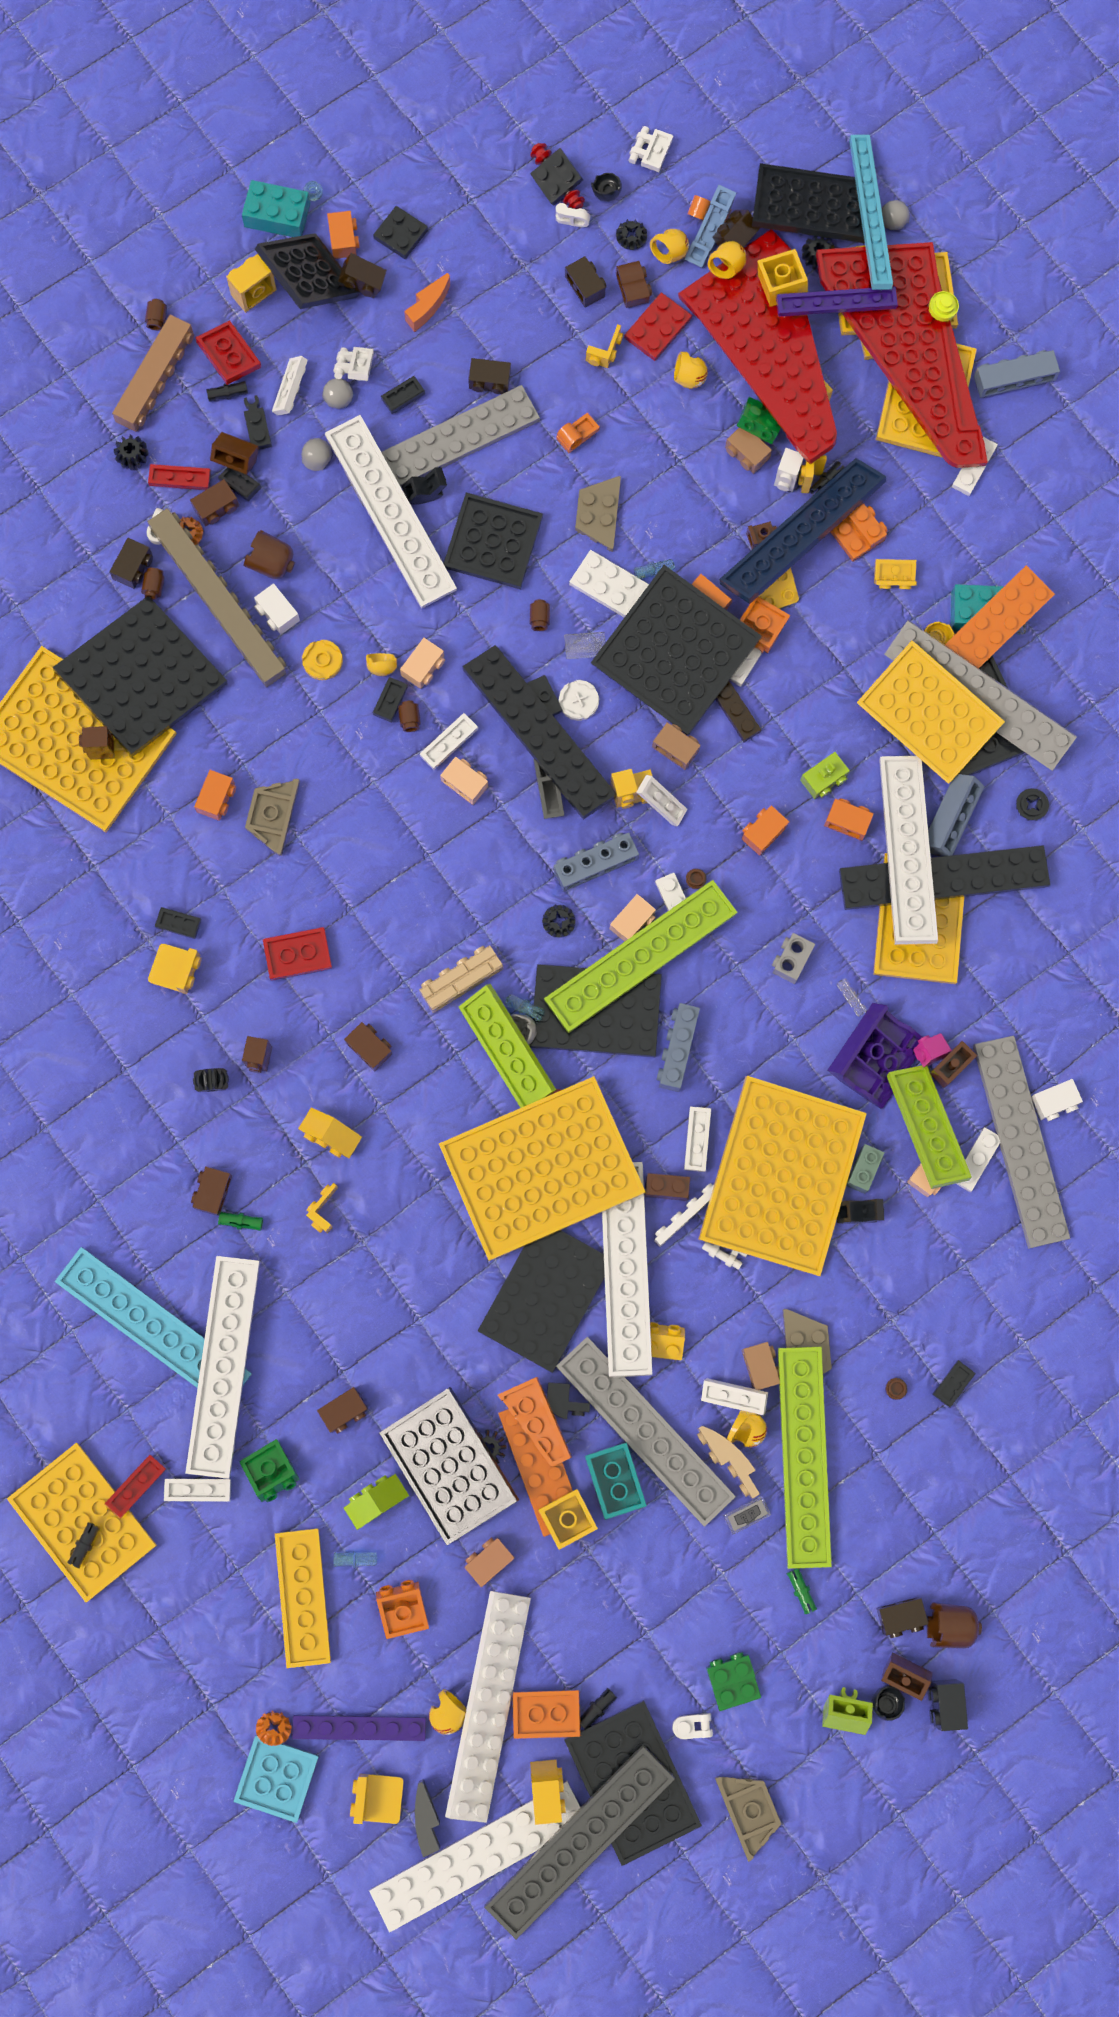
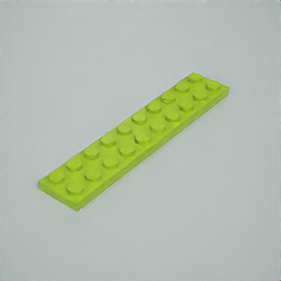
[544,880,738,1033]
[778,1347,832,1569]

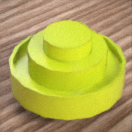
[929,291,959,322]

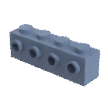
[974,350,1060,398]
[928,774,985,857]
[553,833,639,892]
[656,1003,700,1092]

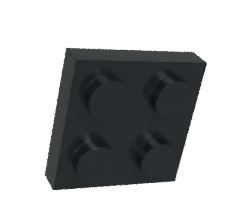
[373,206,428,259]

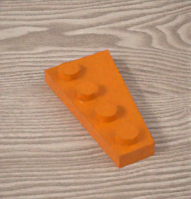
[498,1377,572,1467]

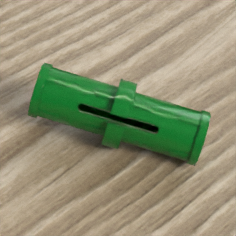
[218,1211,263,1231]
[786,1568,818,1614]

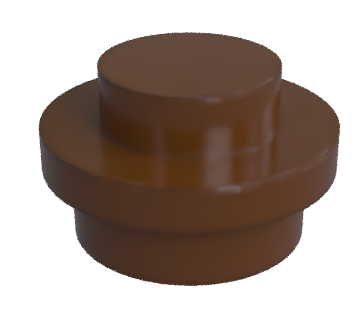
[686,869,706,889]
[885,1378,907,1400]

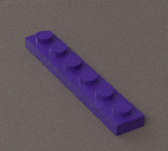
[776,286,898,317]
[292,1715,426,1741]

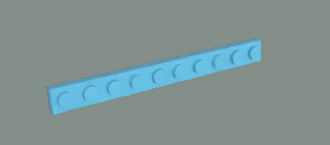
[849,135,893,290]

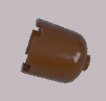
[243,530,295,579]
[927,1602,982,1649]

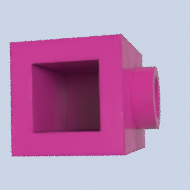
[913,1033,952,1068]

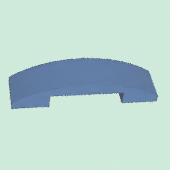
[685,185,737,268]

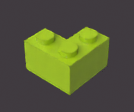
[344,1474,409,1530]

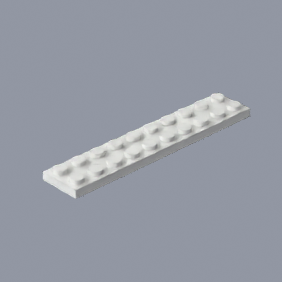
[325,415,457,609]
[569,550,762,687]
[879,756,938,945]
[602,1162,652,1377]
[185,1256,260,1479]
[445,1591,531,1823]
[369,1781,581,1933]

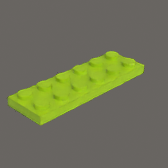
[459,984,556,1108]
[887,1066,972,1189]

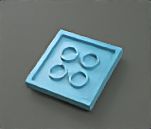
[234,1735,319,1823]

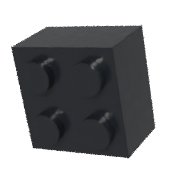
[927,1679,968,1731]

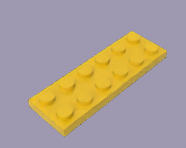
[275,1528,331,1668]

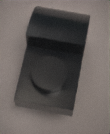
[402,467,447,504]
[837,1199,884,1224]
[547,1382,590,1419]

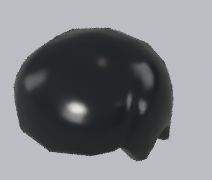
[591,173,622,202]
[872,1685,905,1721]

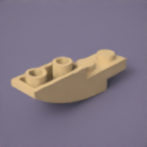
[697,1426,760,1499]

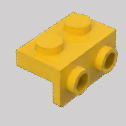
[798,455,827,493]
[874,559,917,589]
[650,1322,685,1360]

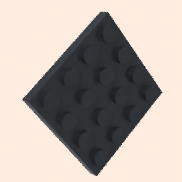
[255,233,360,309]
[444,492,543,590]

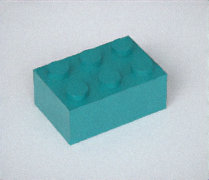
[242,180,310,237]
[951,584,1004,632]
[585,1443,647,1520]

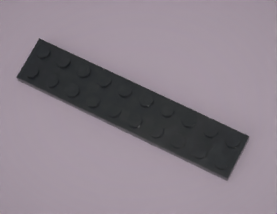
[462,645,617,820]
[839,845,1050,910]

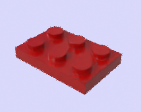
[624,292,692,361]
[196,320,261,385]
[263,927,332,981]

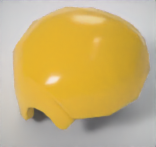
[924,621,954,645]
[366,653,397,677]

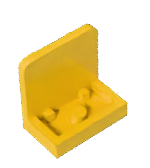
[758,568,799,608]
[148,944,201,994]
[350,1773,403,1824]

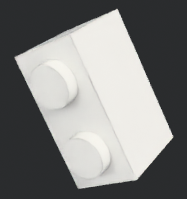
[774,448,804,492]
[254,583,300,635]
[1031,1079,1083,1121]

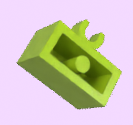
[800,752,850,799]
[822,1687,873,1735]

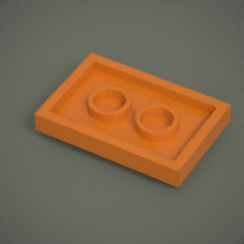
[513,1690,581,1739]

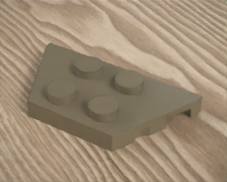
[575,476,621,552]
[245,779,300,856]
[782,1309,832,1374]
[715,1776,781,1862]

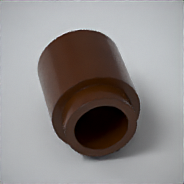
[145,299,167,331]
[141,568,165,600]
[530,599,550,631]
[398,700,421,732]

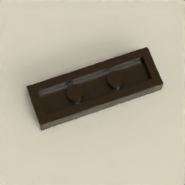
[716,681,761,742]

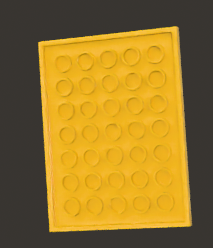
[0,646,177,833]
[439,1076,646,1261]
[698,1076,867,1276]

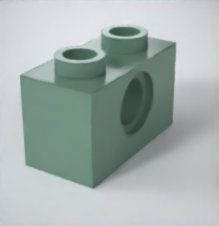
[846,1144,885,1194]

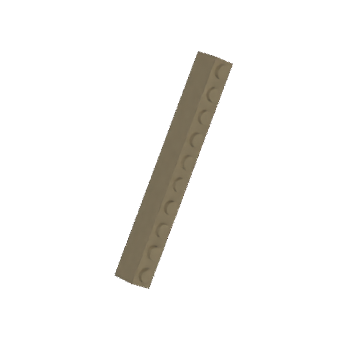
[147,508,286,688]

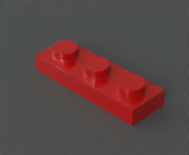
[148,464,211,490]
[104,1455,166,1519]

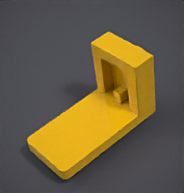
[586,324,623,368]
[306,1183,338,1234]

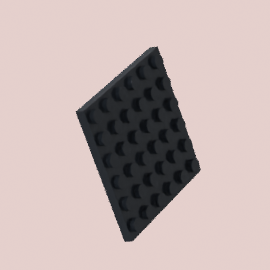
[591,565,762,736]
[53,596,228,757]

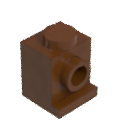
[746,521,777,550]

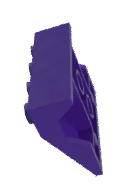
[827,1003,923,1109]

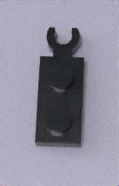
[244,395,272,450]

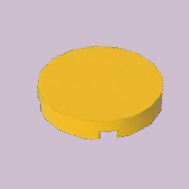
[302,640,343,680]

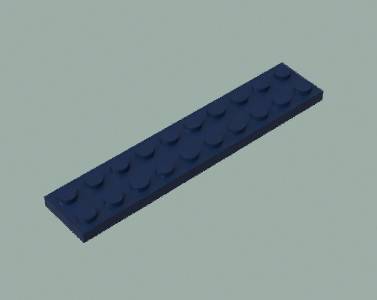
[719,458,886,604]

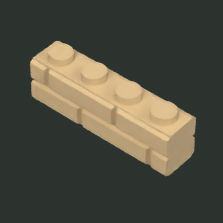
[419,946,503,1013]

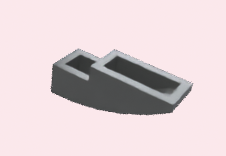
[533,759,564,819]
[415,1779,440,1857]

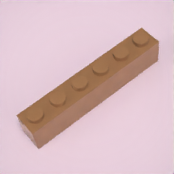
[112,315,194,432]

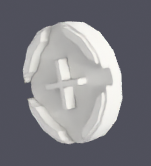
[559,680,599,721]

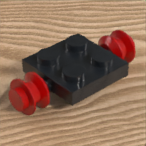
[530,143,585,209]

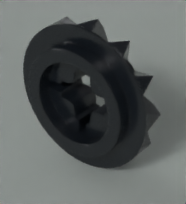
[616,219,647,250]
[1016,788,1049,821]
[542,904,575,937]

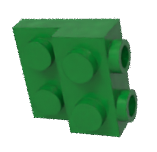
[736,397,781,444]
[239,1439,300,1502]
[706,1652,761,1711]

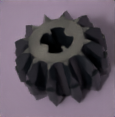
[802,236,835,270]
[114,434,149,470]
[193,1068,229,1092]
[479,1429,507,1464]

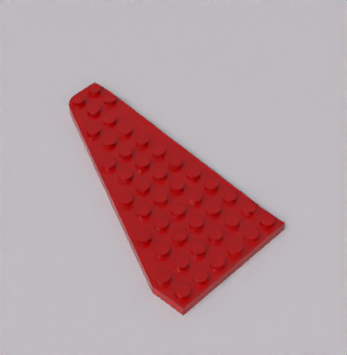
[678,229,837,464]
[816,242,988,468]

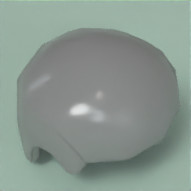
[882,200,910,230]
[322,378,353,409]
[301,438,332,471]
[511,1014,537,1045]

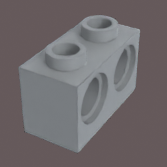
[772,933,815,984]

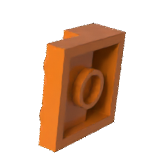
[831,503,887,562]
[740,597,790,653]
[376,1580,429,1639]

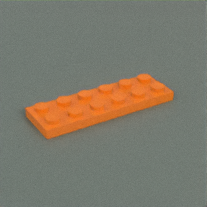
[945,565,1055,668]
[498,1409,573,1537]

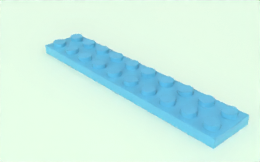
[55,1247,252,1388]

